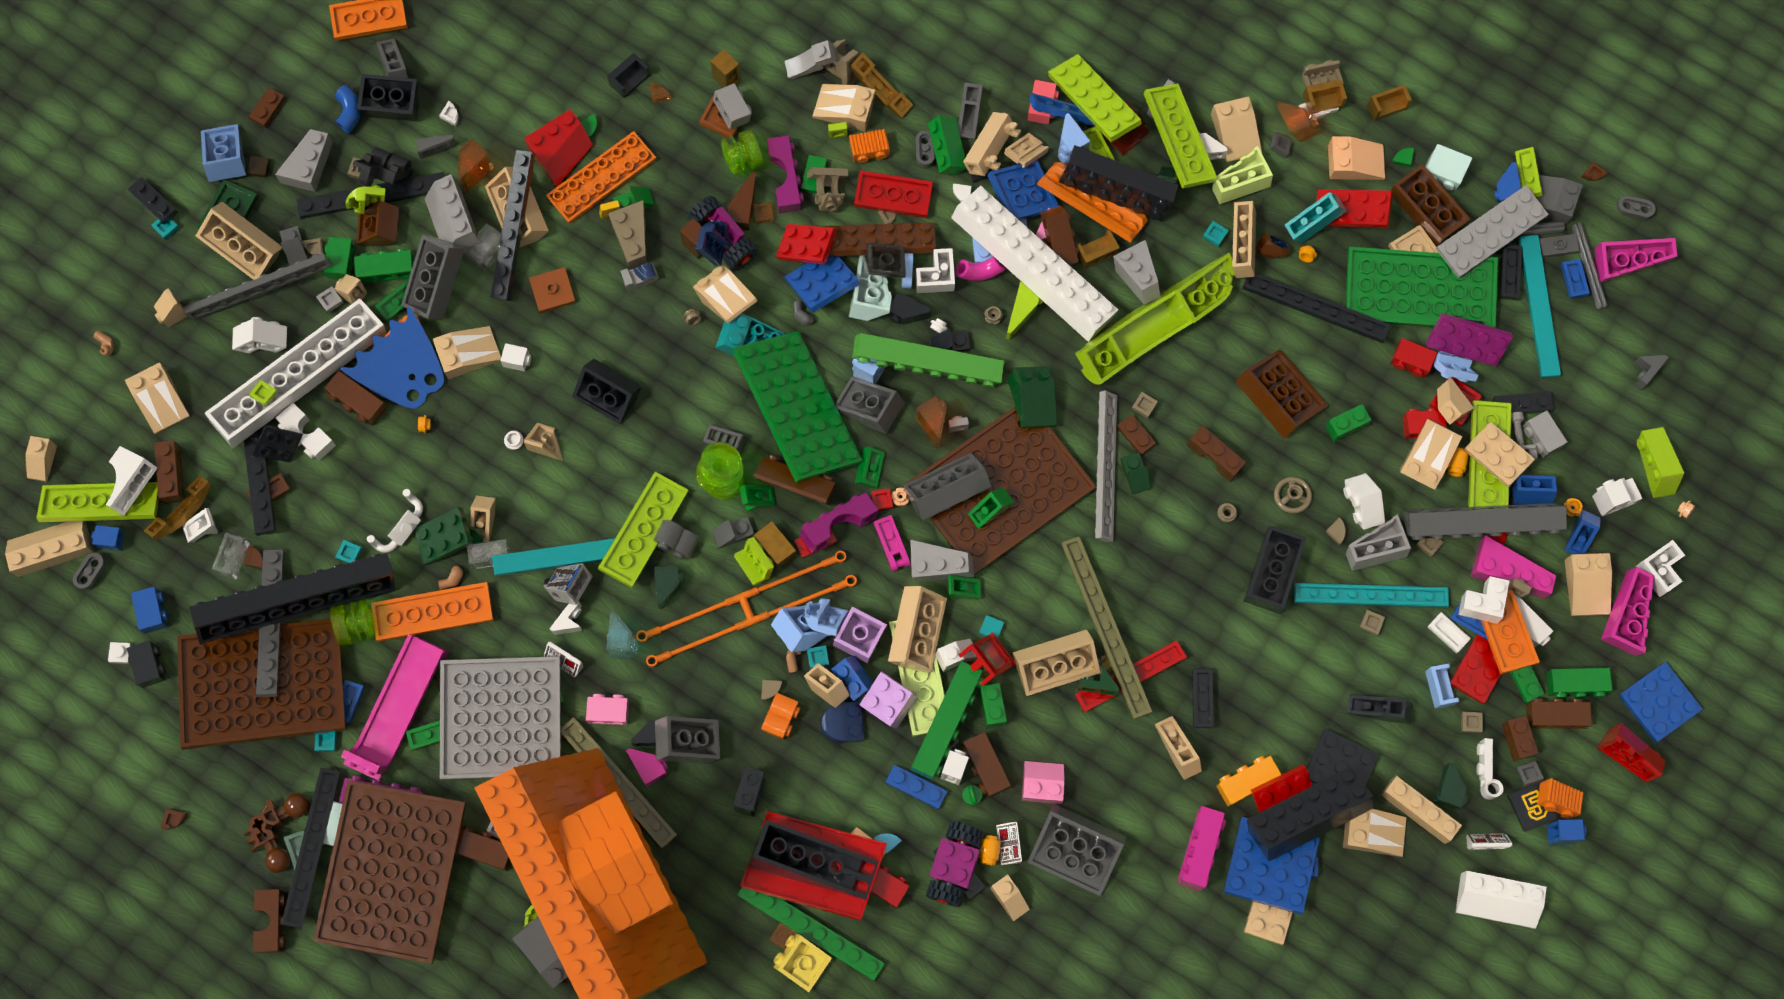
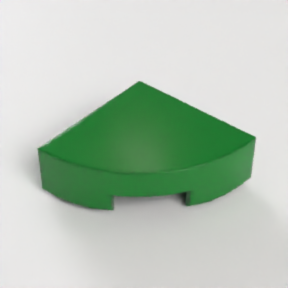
[580,114,597,139]
[1392,148,1414,167]

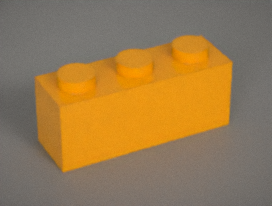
[1216,755,1281,807]

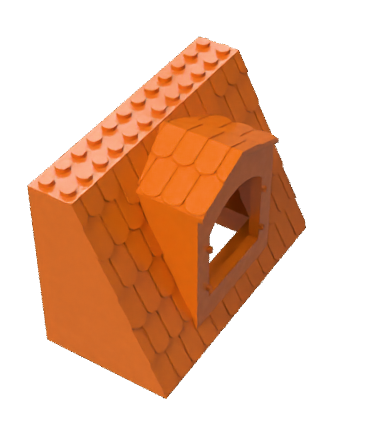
[474,748,707,999]

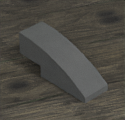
[958,82,983,139]

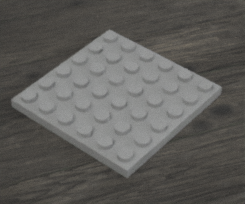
[440,656,561,780]

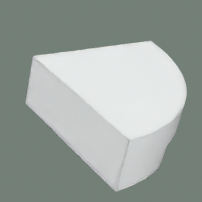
[439,101,459,126]
[953,184,971,202]

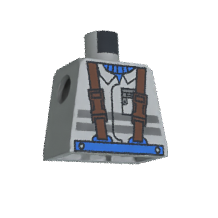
[544,564,593,605]

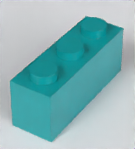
[1285,192,1347,243]

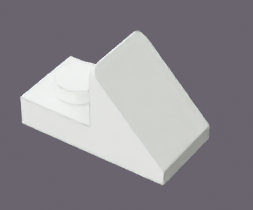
[182,508,218,543]
[550,601,582,635]

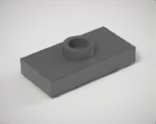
[1539,234,1580,258]

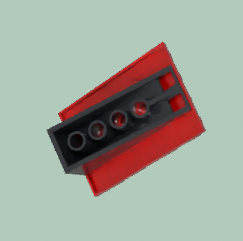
[740,811,887,920]

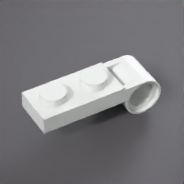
[1477,738,1503,800]

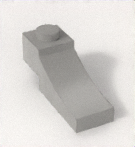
[785,40,837,80]

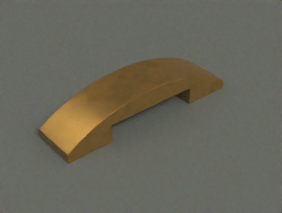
[850,52,913,118]
[144,475,211,540]

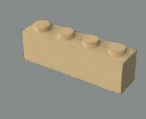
[1232,201,1256,278]
[1380,776,1462,844]

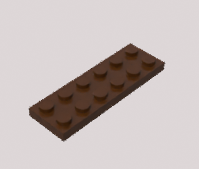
[823,222,936,256]

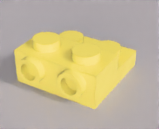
[773,933,832,992]

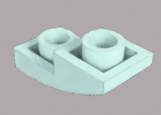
[323,801,343,846]

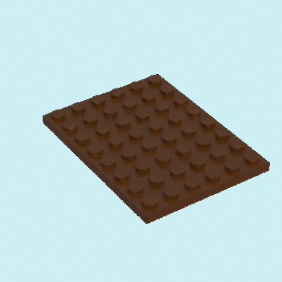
[905,407,1096,575]
[177,618,346,750]
[313,780,467,964]

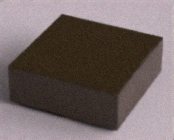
[247,156,270,178]

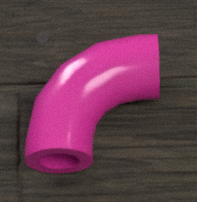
[955,256,1007,281]

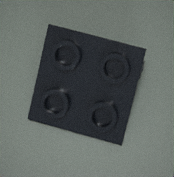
[252,425,303,463]

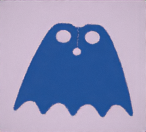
[340,307,444,409]

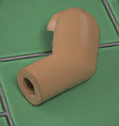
[93,330,114,356]
[438,566,463,590]
[786,649,802,673]

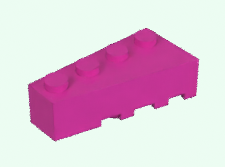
[1594,238,1677,283]
[1471,535,1556,599]
[1601,567,1654,656]
[1177,806,1226,892]

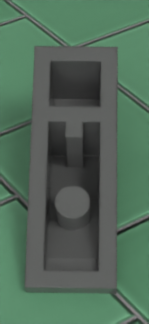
[376,39,408,78]

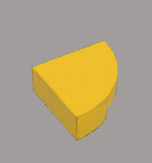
[599,201,620,219]

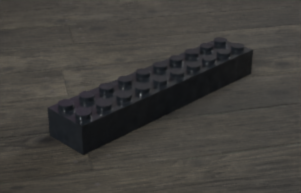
[189,553,395,644]

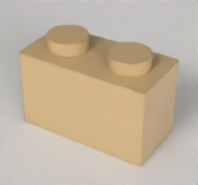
[804,663,849,708]

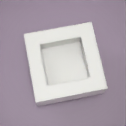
[108,642,132,664]

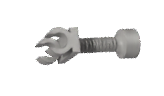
[1511,412,1538,461]

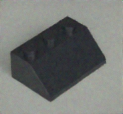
[357,74,419,121]
[572,359,642,424]

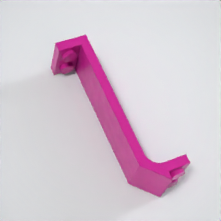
[341,634,450,781]

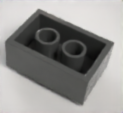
[655,716,720,764]

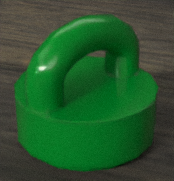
[962,785,982,806]

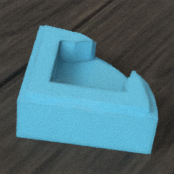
[874,834,902,854]

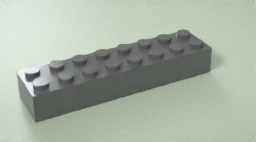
[1402,503,1567,540]

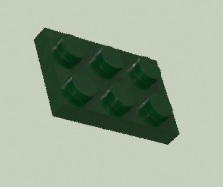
[198,180,259,229]
[414,507,473,565]

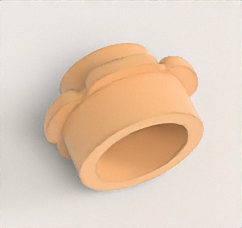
[891,488,909,506]
[1678,501,1695,519]

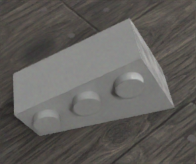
[275,129,333,192]
[1113,240,1160,305]
[1346,514,1411,571]
[910,540,974,582]

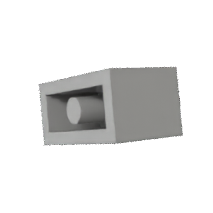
[713,84,752,130]
[1523,411,1567,458]

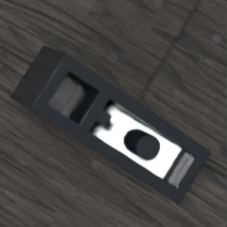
[1347,694,1413,724]

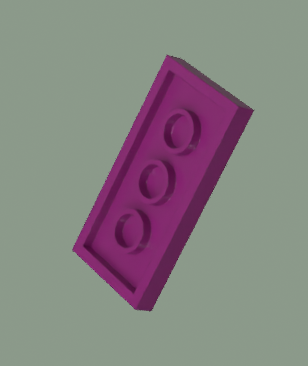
[1426,313,1513,366]

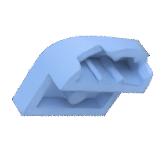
[1434,351,1478,382]
[805,599,848,636]

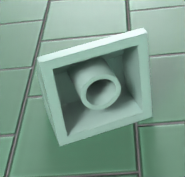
[1425,144,1472,191]

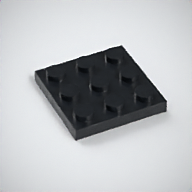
[1307,729,1379,786]

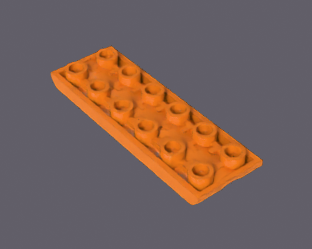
[546,131,656,223]
[1037,162,1148,243]

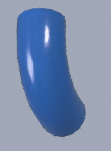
[335,84,361,134]

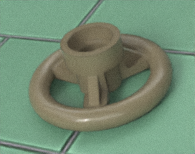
[1274,477,1312,514]

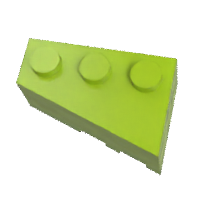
[1637,427,1684,498]

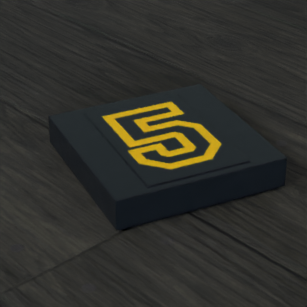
[1507,782,1561,832]

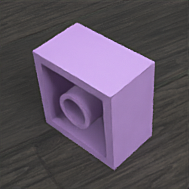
[833,607,887,663]
[859,672,918,729]

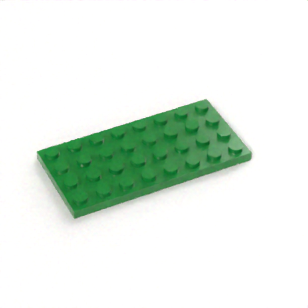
[1345,246,1498,328]
[732,331,863,483]

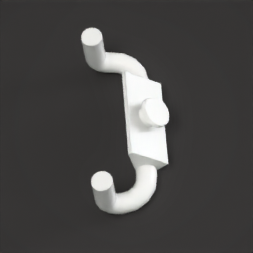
[367,489,423,553]

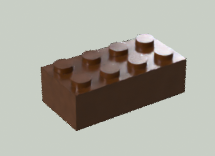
[1391,164,1470,247]

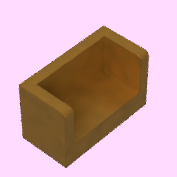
[710,50,741,88]
[1303,79,1347,114]
[1367,85,1412,121]
[1076,229,1119,269]
[754,521,796,569]

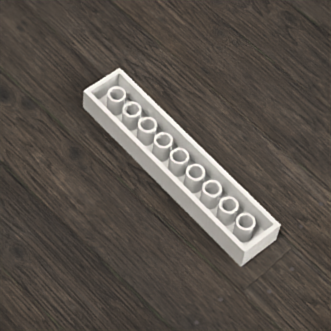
[951,186,1118,342]
[205,299,387,448]

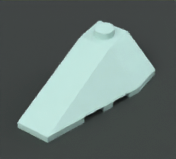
[849,255,892,321]

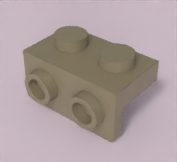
[1302,60,1344,88]

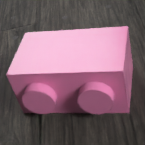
[586,694,629,725]

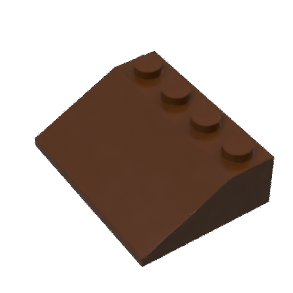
[1235,349,1329,439]

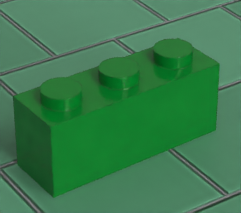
[928,115,966,175]
[354,249,414,284]
[1546,668,1612,699]

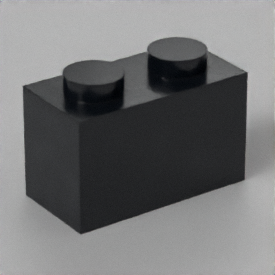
[127,640,166,688]

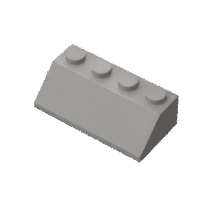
[425,174,480,250]

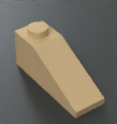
[1155,716,1202,780]

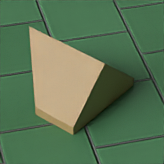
[524,423,563,461]

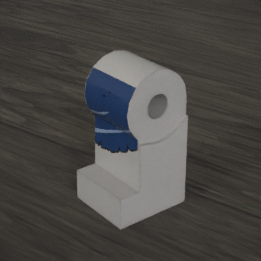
[620,263,659,292]

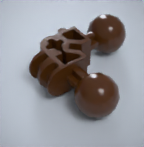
[244,793,310,873]

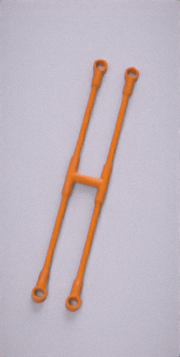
[636,551,857,668]

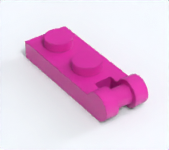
[873,515,911,572]

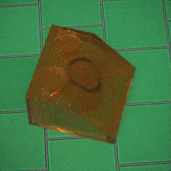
[1276,102,1320,142]
[458,139,494,192]
[916,395,947,449]

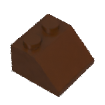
[356,201,399,246]

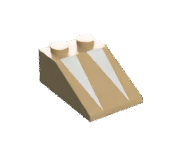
[812,84,875,131]
[693,265,757,323]
[433,326,501,380]
[125,362,190,435]
[1400,419,1462,490]
[1343,809,1406,857]

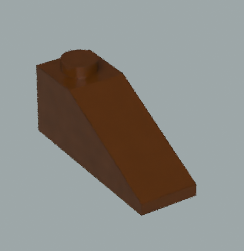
[725,172,757,231]

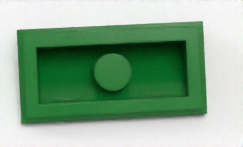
[855,446,885,488]

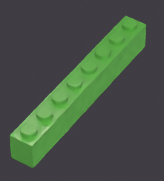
[852,333,1004,387]

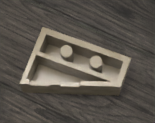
[608,201,647,270]

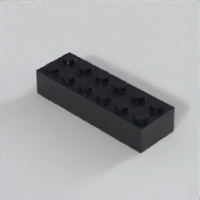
[1059,145,1178,222]
[1247,767,1373,861]

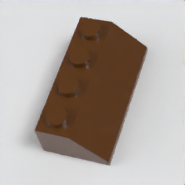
[753,455,837,505]

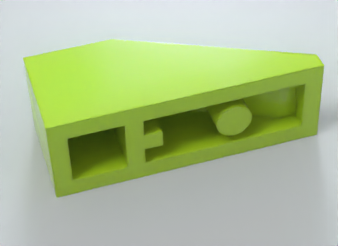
[1006,281,1043,339]

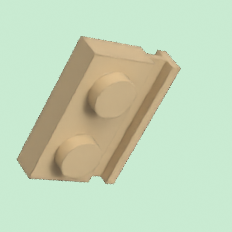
[1004,133,1049,168]

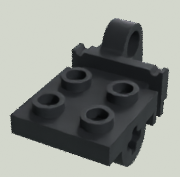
[353,147,413,187]

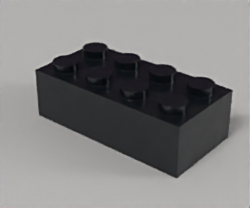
[1243,525,1306,614]

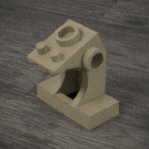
[824,39,859,85]
[807,167,848,212]

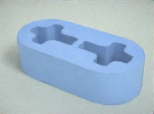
[901,253,913,289]

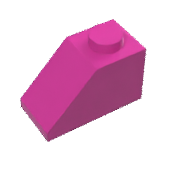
[626,748,668,787]

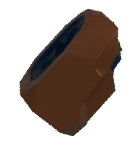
[1256,234,1290,259]

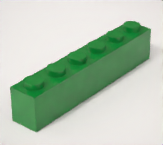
[911,661,984,780]

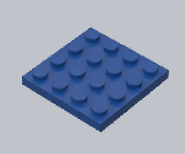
[1223,817,1320,915]

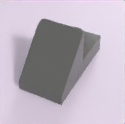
[279,226,308,266]
[1634,355,1669,390]
[712,516,754,549]

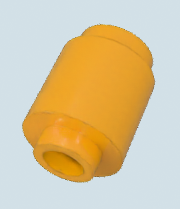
[1447,447,1469,477]
[979,835,1001,866]

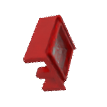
[959,632,1016,686]

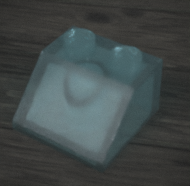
[606,611,638,659]

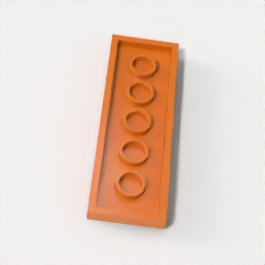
[371,582,494,642]

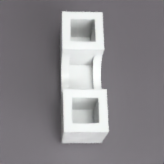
[276,402,336,461]

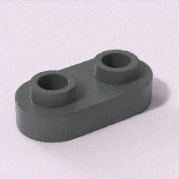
[916,131,935,167]
[1617,196,1655,220]
[73,553,106,590]

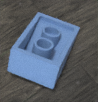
[201,124,246,182]

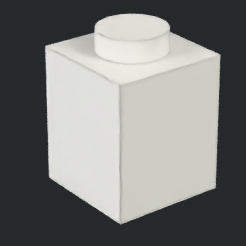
[500,343,531,372]

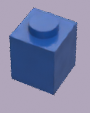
[91,525,125,551]

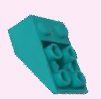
[715,313,785,356]

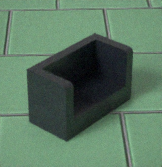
[607,53,650,98]

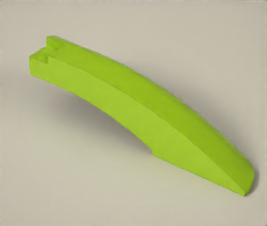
[1075,253,1235,385]

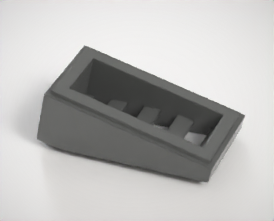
[416,134,457,159]
[702,424,747,456]

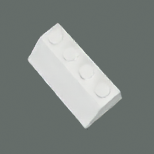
[1456,871,1547,929]

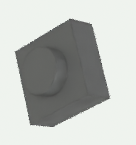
[1269,132,1292,158]
[1517,761,1544,787]

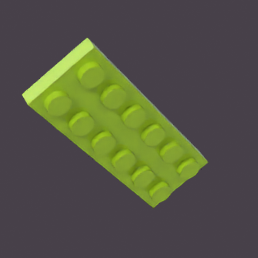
[1048,54,1141,142]
[1143,83,1217,189]
[1468,400,1511,507]
[598,472,689,588]
[37,482,159,522]

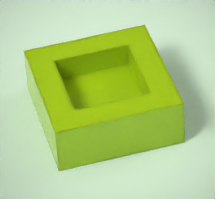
[828,122,847,139]
[249,380,278,407]

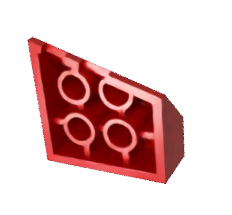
[524,109,593,187]
[1597,723,1666,783]

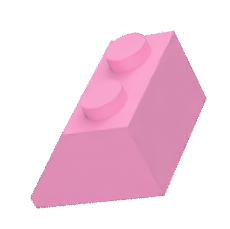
[1022,761,1064,804]

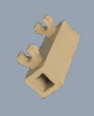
[963,112,1021,176]

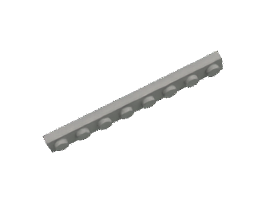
[1095,391,1117,543]

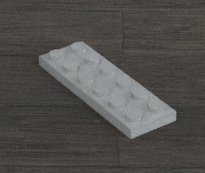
[1436,185,1549,278]

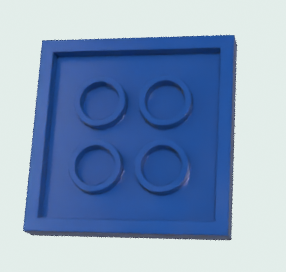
[987,160,1059,221]
[784,256,860,313]
[1618,662,1703,743]

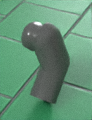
[793,301,814,325]

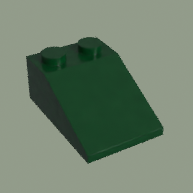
[1007,366,1057,428]

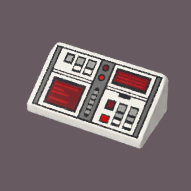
[544,642,583,677]
[996,822,1022,865]
[1466,834,1512,850]

